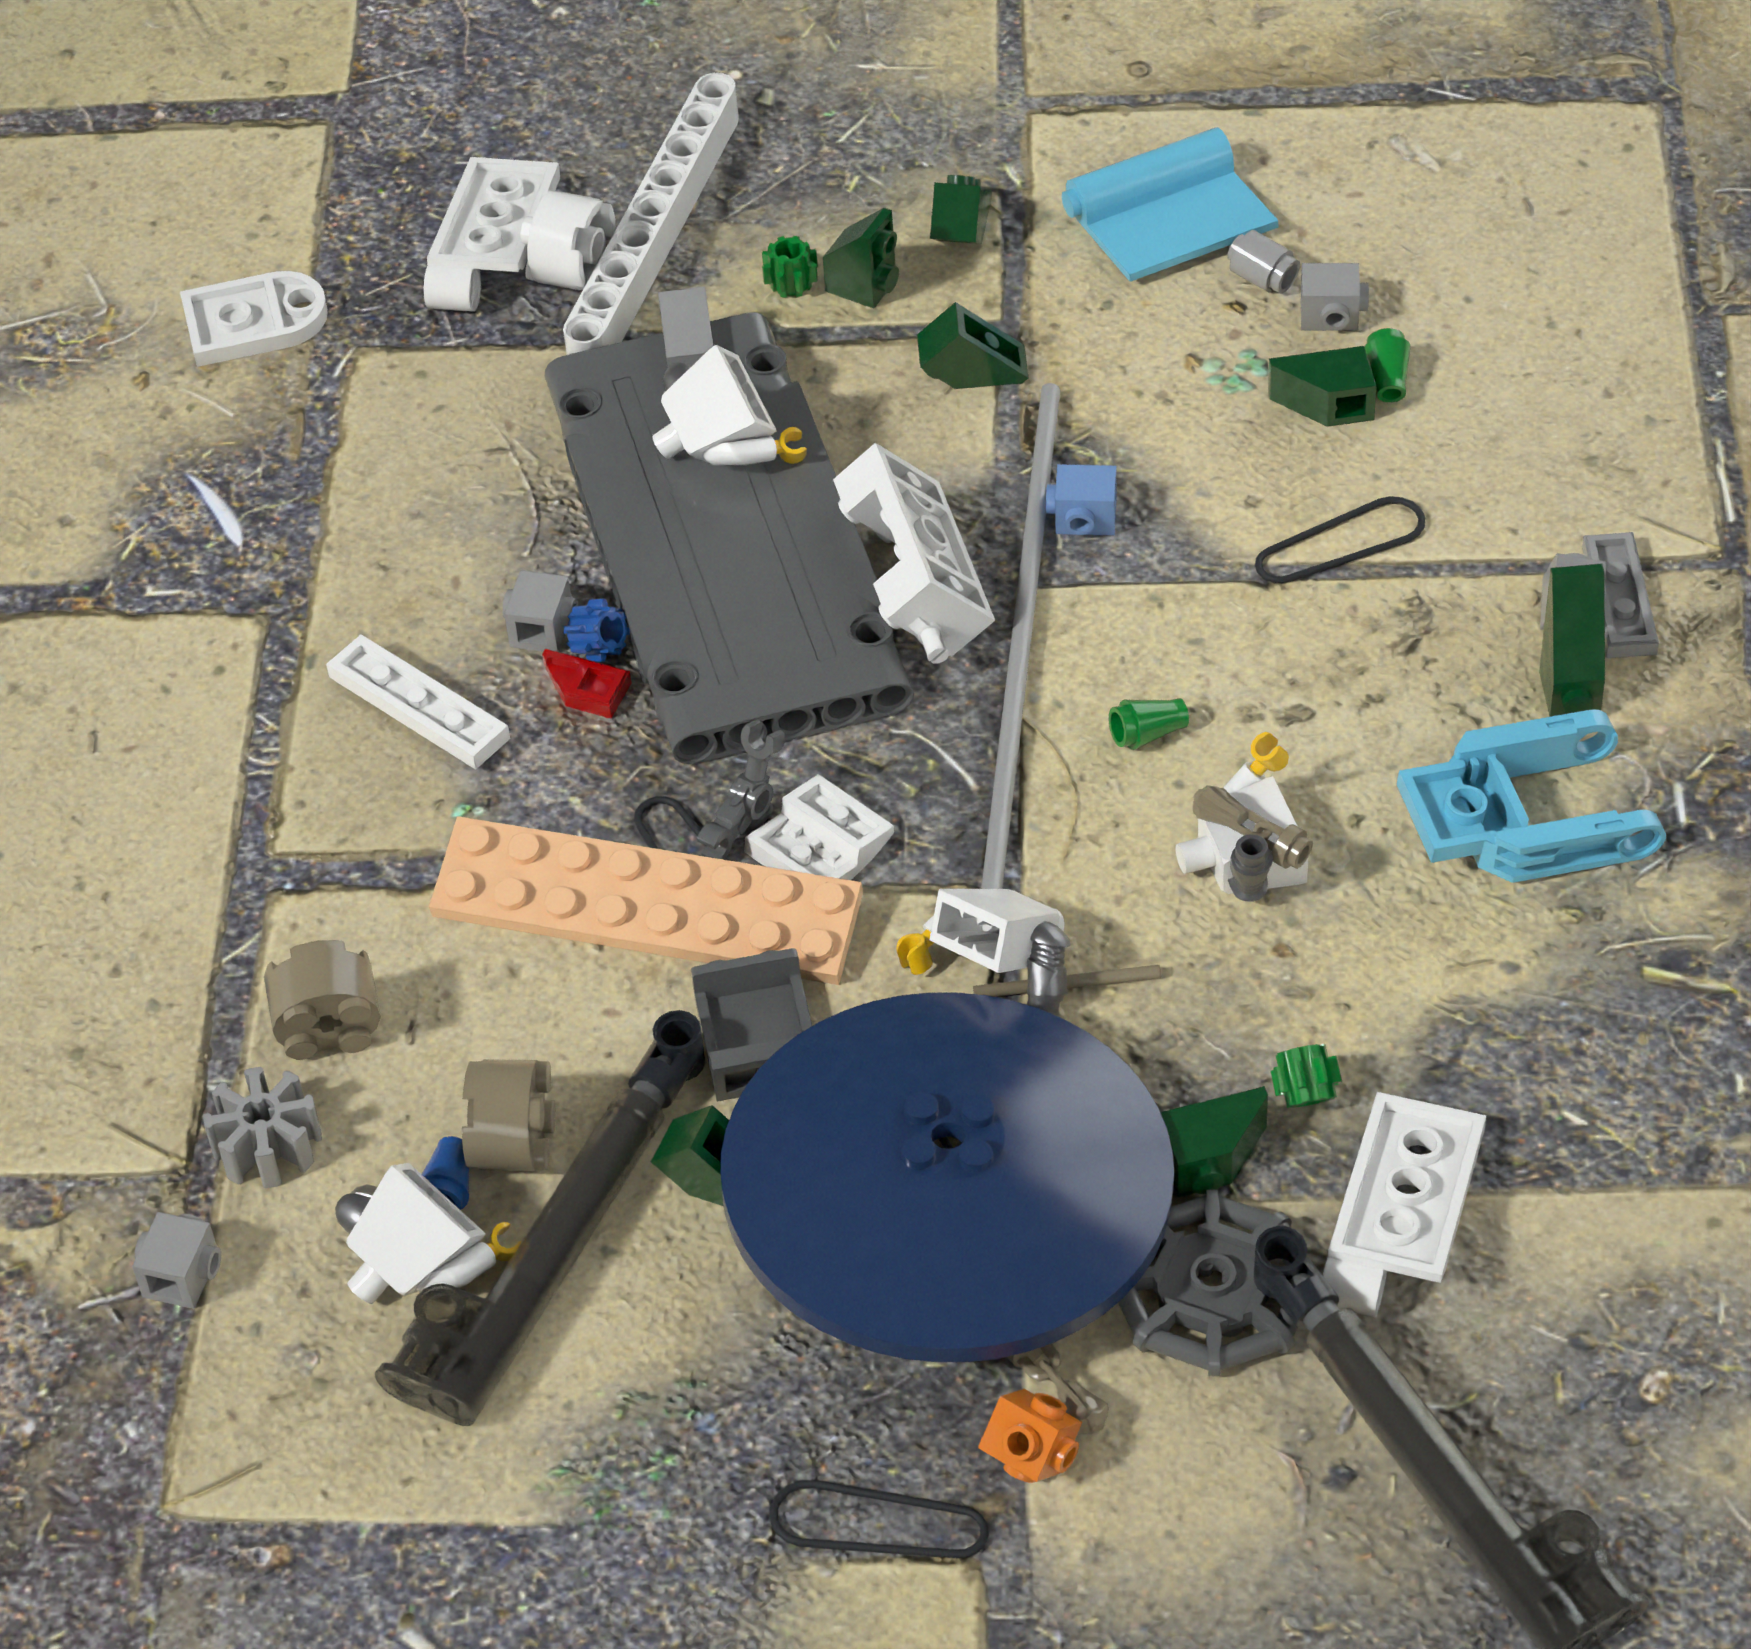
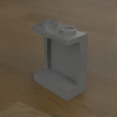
[691,948,812,1102]

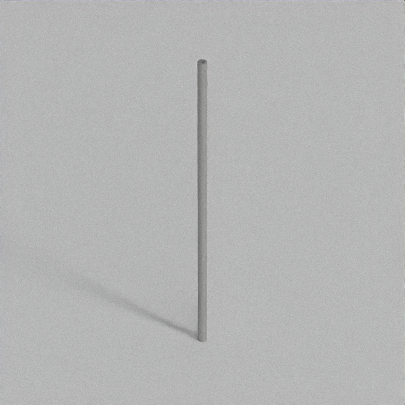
[981,383,1060,889]

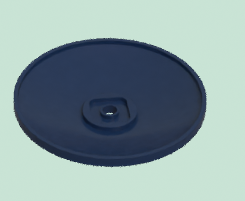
[721,992,1174,1362]

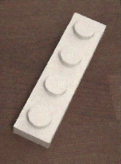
[326,634,510,770]

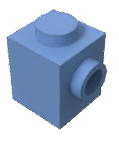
[1046,464,1117,535]

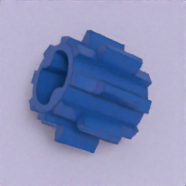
[564,599,630,662]

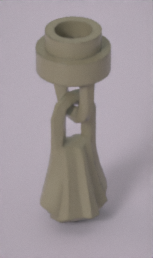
[1193,785,1313,869]
[1008,1344,1109,1434]

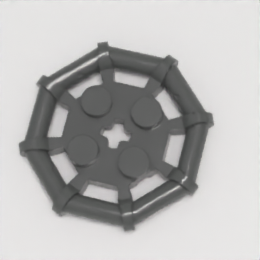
[1118,1190,1297,1376]

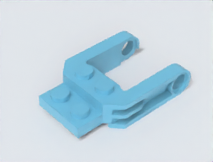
[1396,710,1666,883]

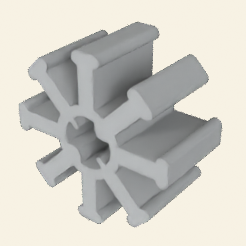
[203,1067,322,1188]

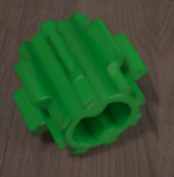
[762,235,818,298]
[1270,1044,1342,1108]

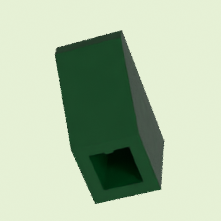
[930,175,992,244]
[823,208,899,309]
[1268,346,1376,427]

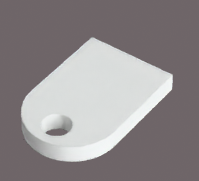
[180,271,328,367]

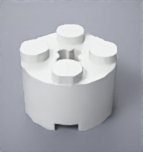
[520,190,616,290]

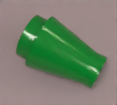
[1364,328,1411,403]
[1108,698,1189,750]

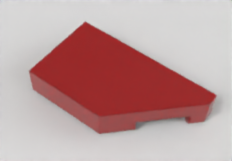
[542,649,632,719]

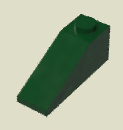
[1539,563,1605,717]

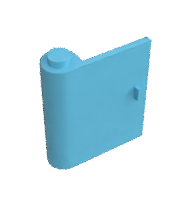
[1061,127,1278,282]

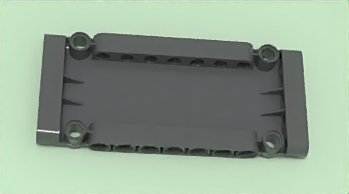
[544,312,914,764]

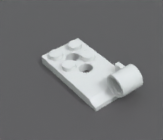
[424,157,560,312]
[1323,1092,1486,1318]

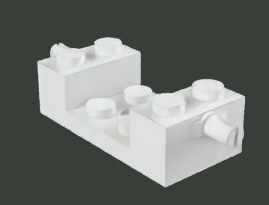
[833,443,995,664]

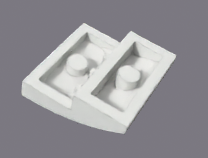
[744,774,894,880]

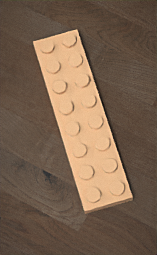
[429,816,863,985]

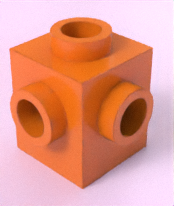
[978,1389,1082,1483]

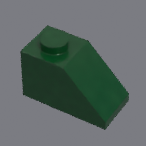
[917,302,1029,389]
[1160,1086,1268,1197]
[650,1105,729,1206]

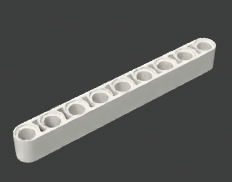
[563,73,739,355]

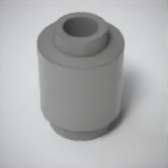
[1228,230,1300,294]

